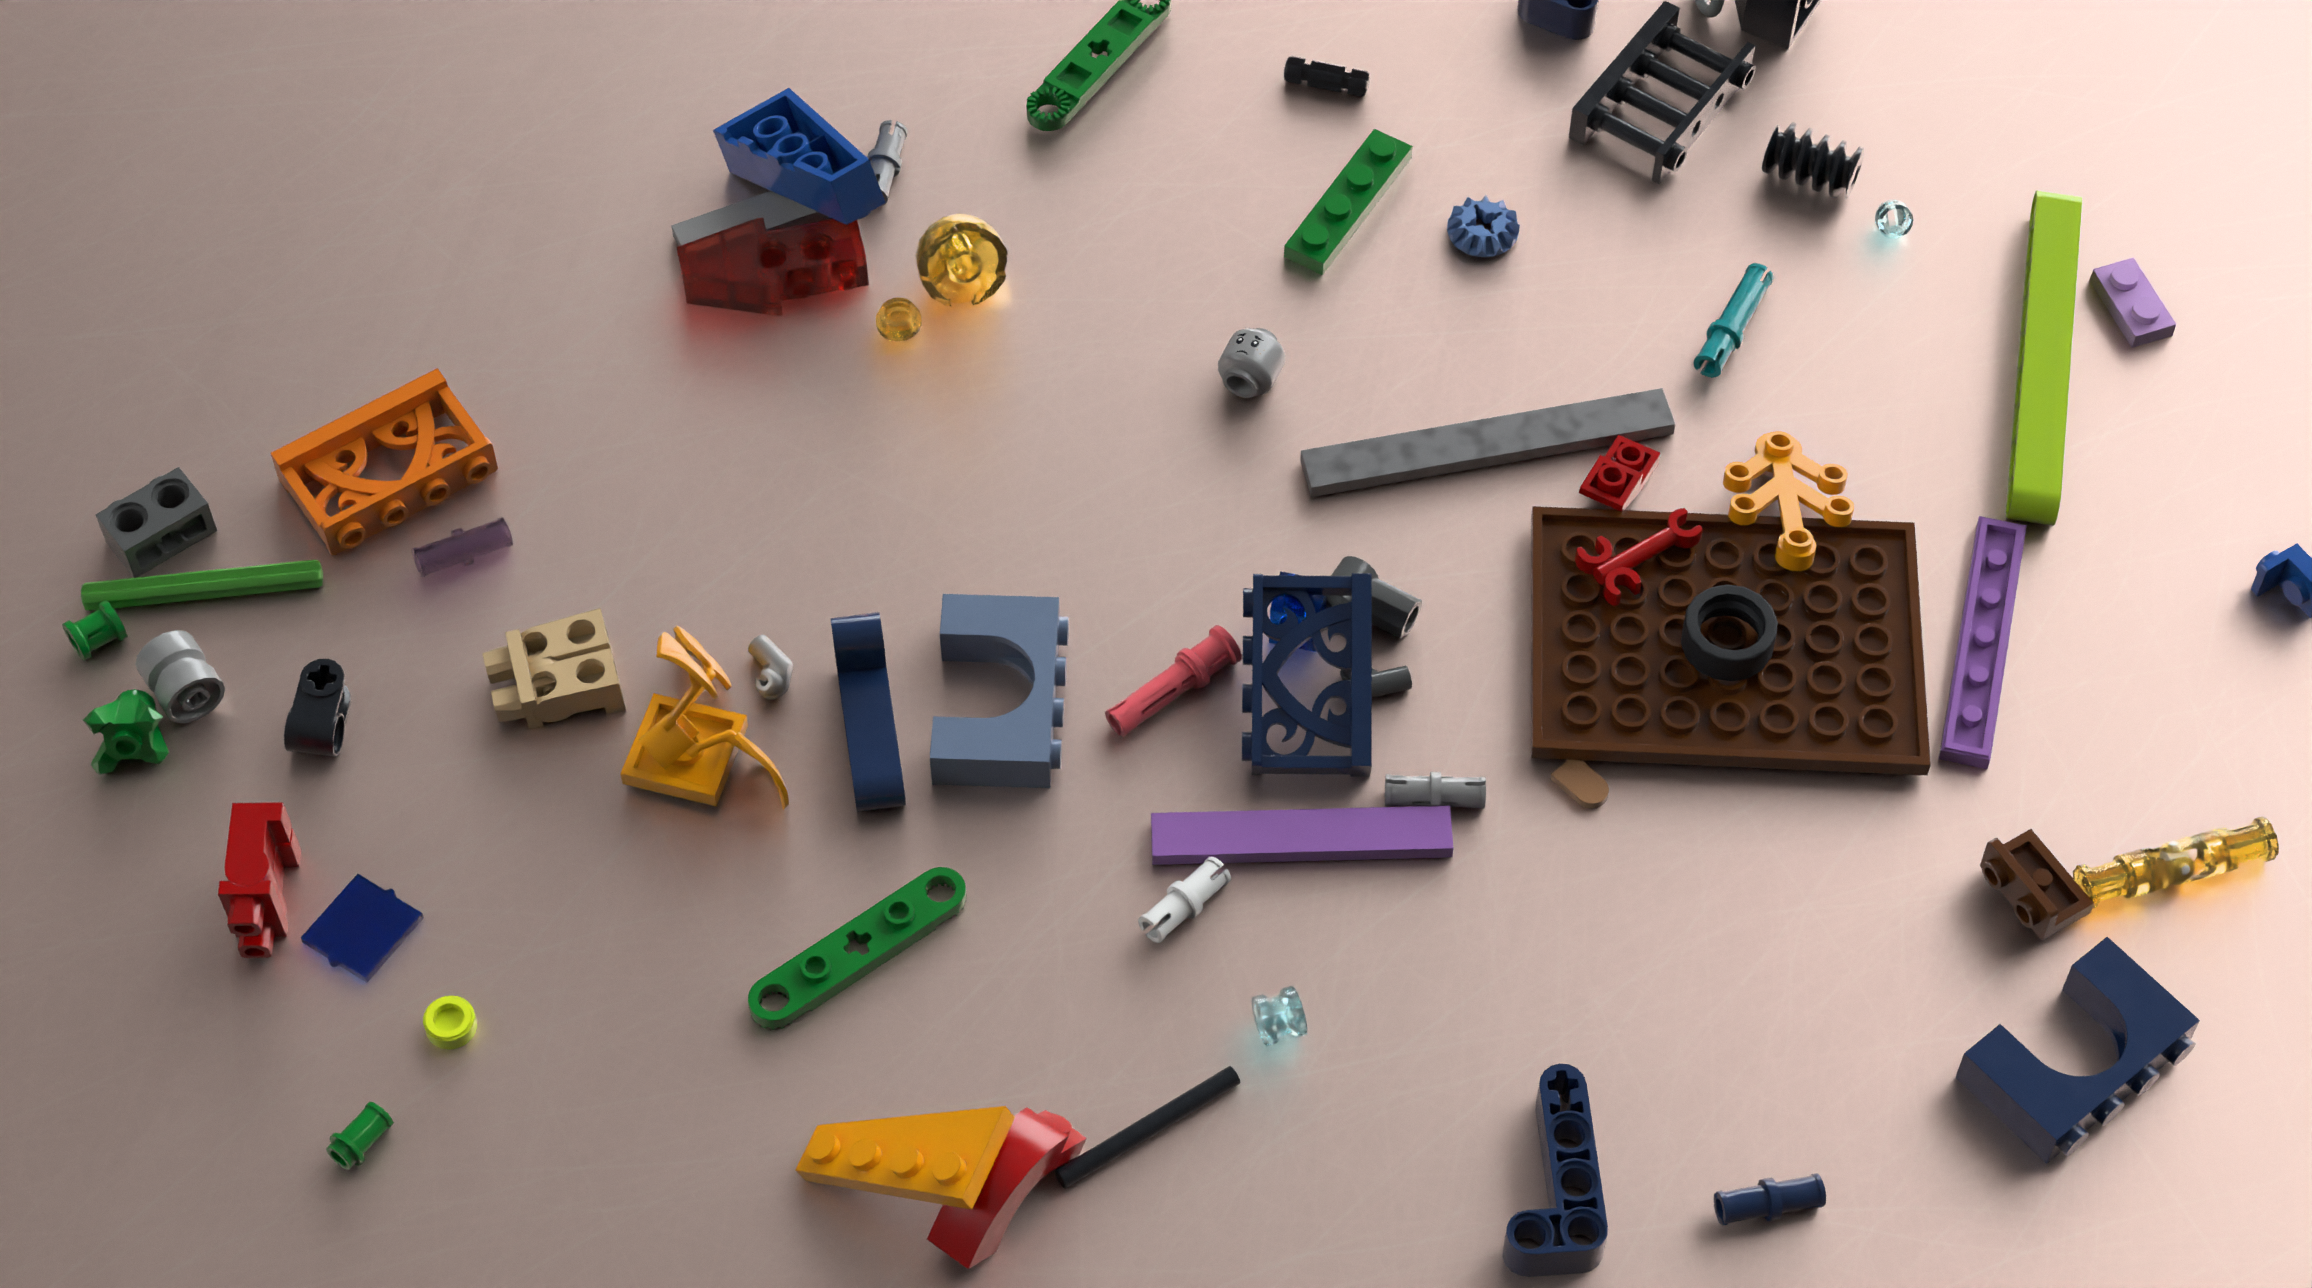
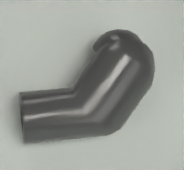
[1340,665,1412,697]

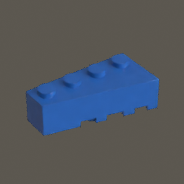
[713,88,885,225]

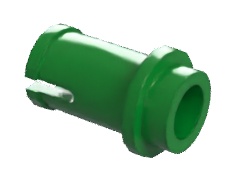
[326,1102,394,1170]

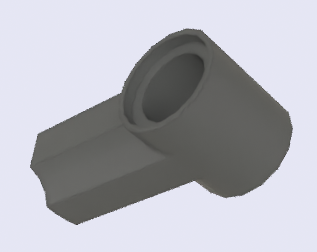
[1318,556,1422,638]

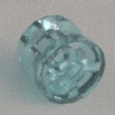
[1252,986,1307,1047]

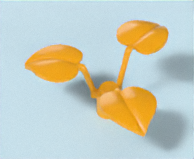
[639,625,789,810]

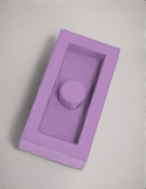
[2089,257,2177,348]

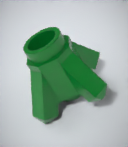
[83,689,169,775]

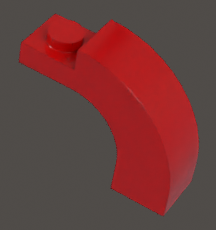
[926,1107,1087,1269]

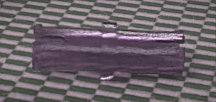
[412,517,513,577]

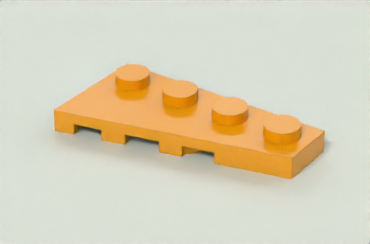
[795,1106,1015,1210]

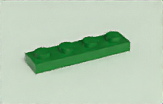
[1284,129,1413,275]

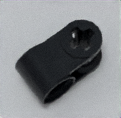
[284,659,351,757]

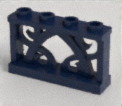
[1242,573,1372,777]

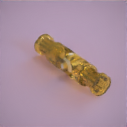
[2073,816,2279,909]

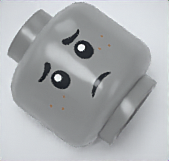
[1218,328,1285,398]

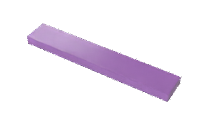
[1938,516,2027,769]
[1151,806,1454,865]

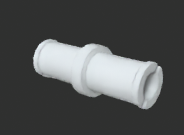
[1138,857,1231,943]

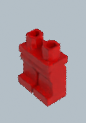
[218,802,301,958]

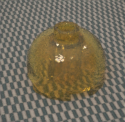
[915,213,1008,307]

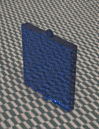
[301,874,424,983]

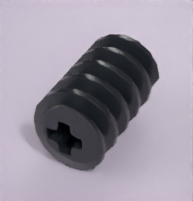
[1762,122,1864,199]

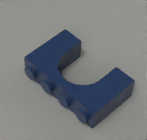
[1955,937,2200,1164]

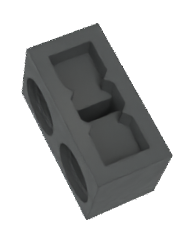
[95,467,217,578]

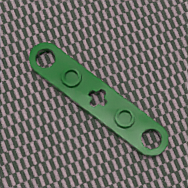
[1026,0,1171,131]
[748,867,966,1030]

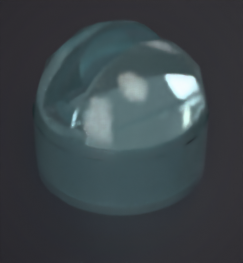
[1875,199,1914,239]

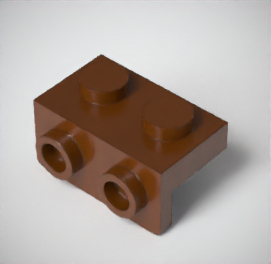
[1980,829,2094,941]

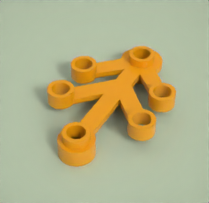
[1723,431,1854,571]

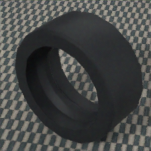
[1681,585,1778,681]

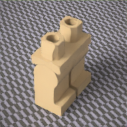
[482,608,626,730]

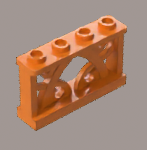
[270,368,498,556]

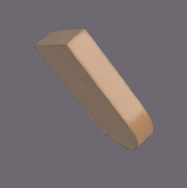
[1550,760,1609,809]

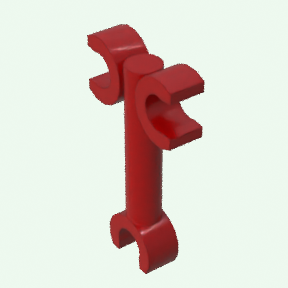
[1575,508,1703,606]

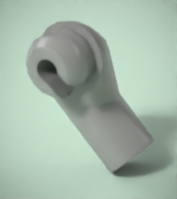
[748,634,793,700]

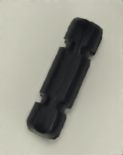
[1284,56,1370,97]

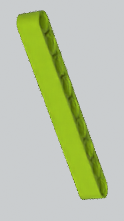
[2006,190,2082,526]

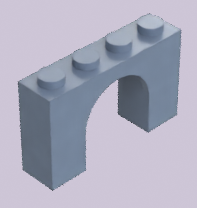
[930,594,1069,788]

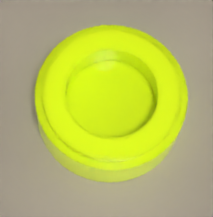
[423,996,477,1050]

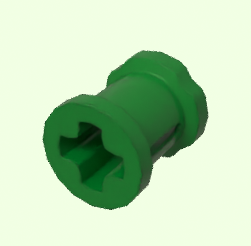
[62,600,128,661]

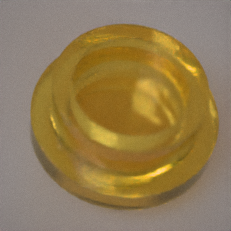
[876,297,922,341]

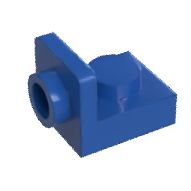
[2251,543,2312,618]

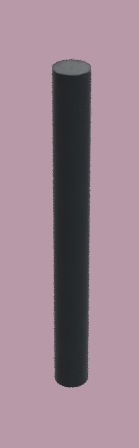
[1055,1066,1240,1189]

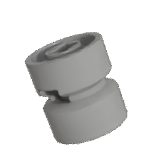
[135,630,225,723]

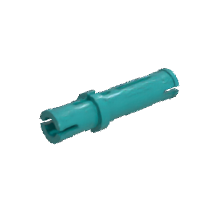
[1693,263,1774,378]

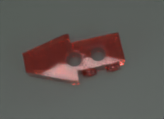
[676,217,869,316]

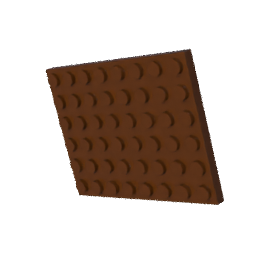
[1531,506,1931,776]

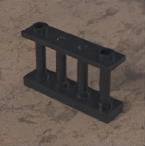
[1569,1,1756,184]

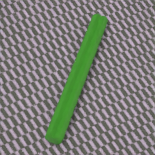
[81,560,323,611]

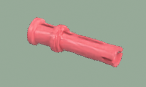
[1105,625,1242,737]

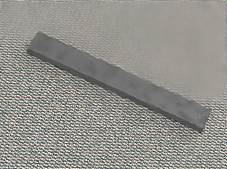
[1300,388,1675,497]

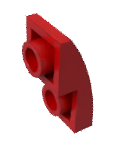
[1579,434,1661,512]

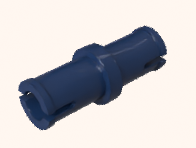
[1714,1173,1826,1225]

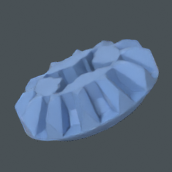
[1447,195,1520,257]

